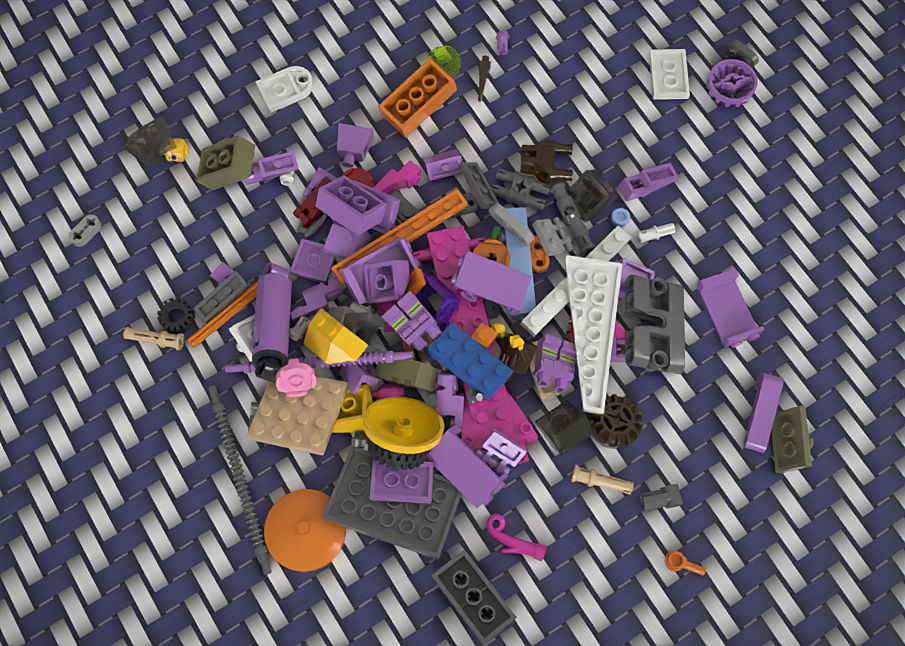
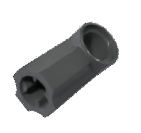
[640,484,683,511]

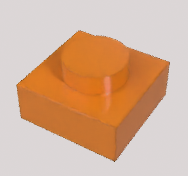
[471,322,498,350]

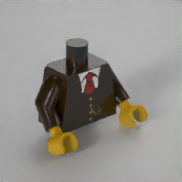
[491,323,537,382]

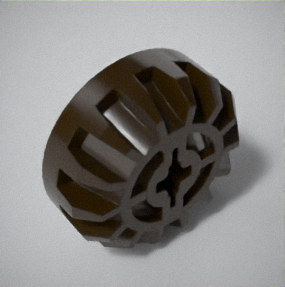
[588,394,643,449]

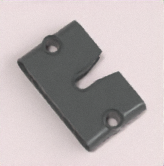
[625,274,685,374]

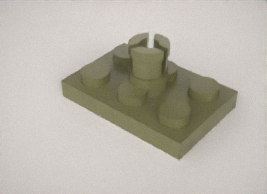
[771,406,814,473]

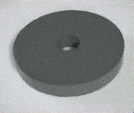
[484,299,500,319]

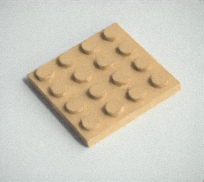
[247,376,348,455]

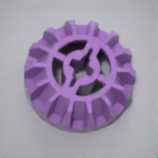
[706,59,758,107]

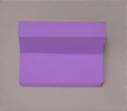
[422,149,463,181]
[339,363,379,394]

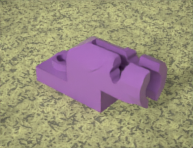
[244,151,299,185]
[290,277,344,325]
[436,372,464,436]

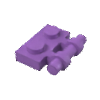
[474,428,527,474]

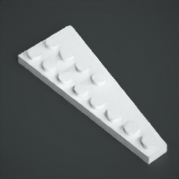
[565,255,622,414]

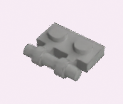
[532,217,574,256]

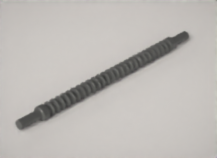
[209,386,272,575]

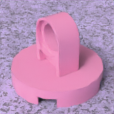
[275,358,316,397]

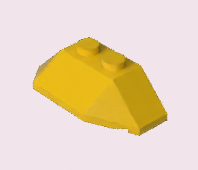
[304,308,368,364]

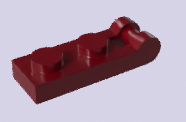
[293,176,332,227]

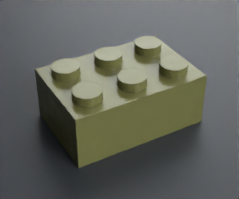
[196,135,255,190]

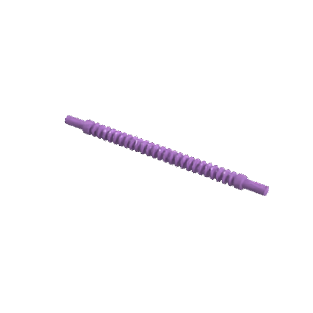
[225,351,414,373]

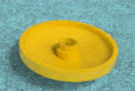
[363,397,444,454]

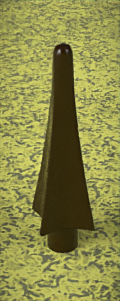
[478,55,491,102]

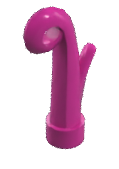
[486,514,547,562]

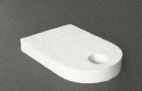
[255,66,313,113]

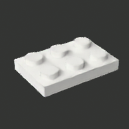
[649,49,690,99]

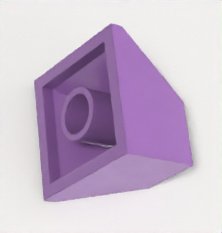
[323,220,372,259]
[363,260,410,304]

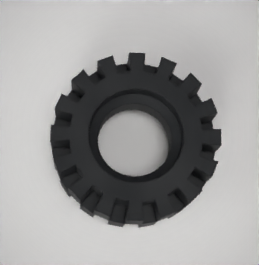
[157,298,195,335]

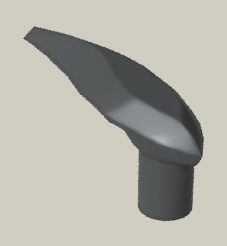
[297,213,327,238]
[468,386,483,405]

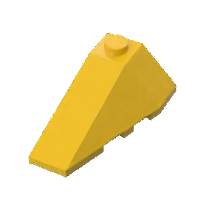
[332,384,373,433]

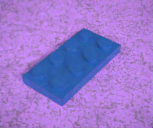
[427,323,514,401]

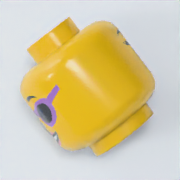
[162,138,188,162]

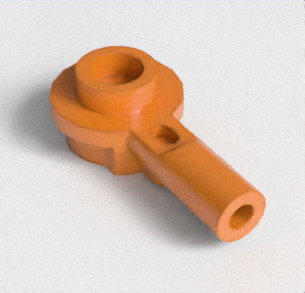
[664,550,706,575]

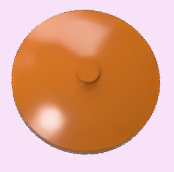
[264,489,346,572]

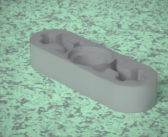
[489,203,535,246]

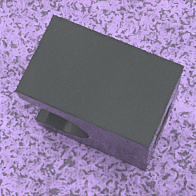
[343,312,387,355]

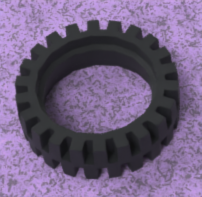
[368,439,428,470]

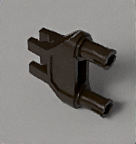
[520,140,573,183]

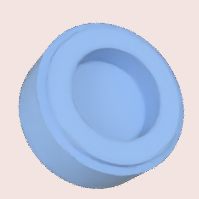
[611,208,630,228]

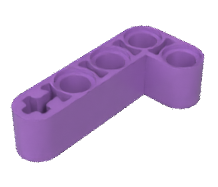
[743,373,784,453]

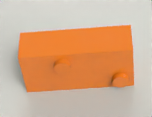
[378,58,457,138]

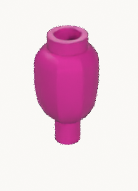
[370,383,405,400]

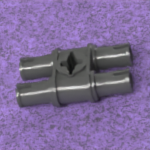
[491,168,552,211]

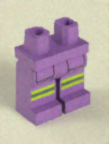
[382,291,442,352]
[533,334,576,394]

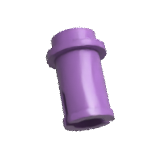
[496,31,510,55]

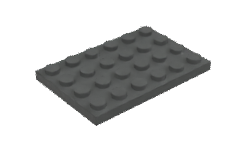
[322,446,462,560]

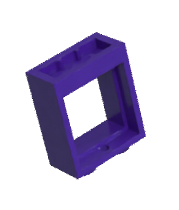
[415,273,461,332]

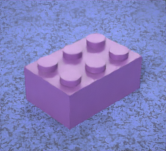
[316,175,386,235]

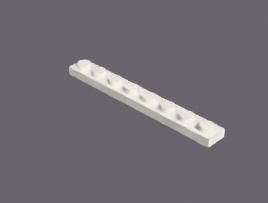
[520,226,631,337]

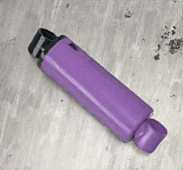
[252,262,292,383]

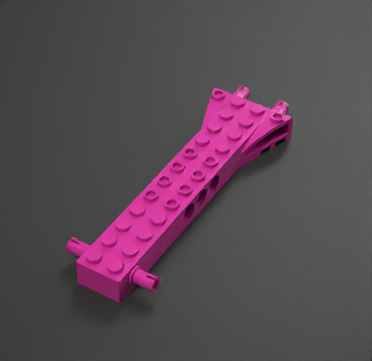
[411,226,538,468]

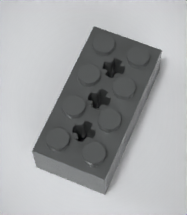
[431,549,517,645]

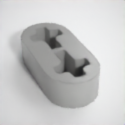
[69,215,102,247]

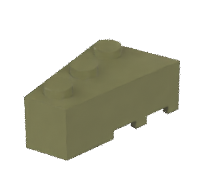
[375,358,439,392]

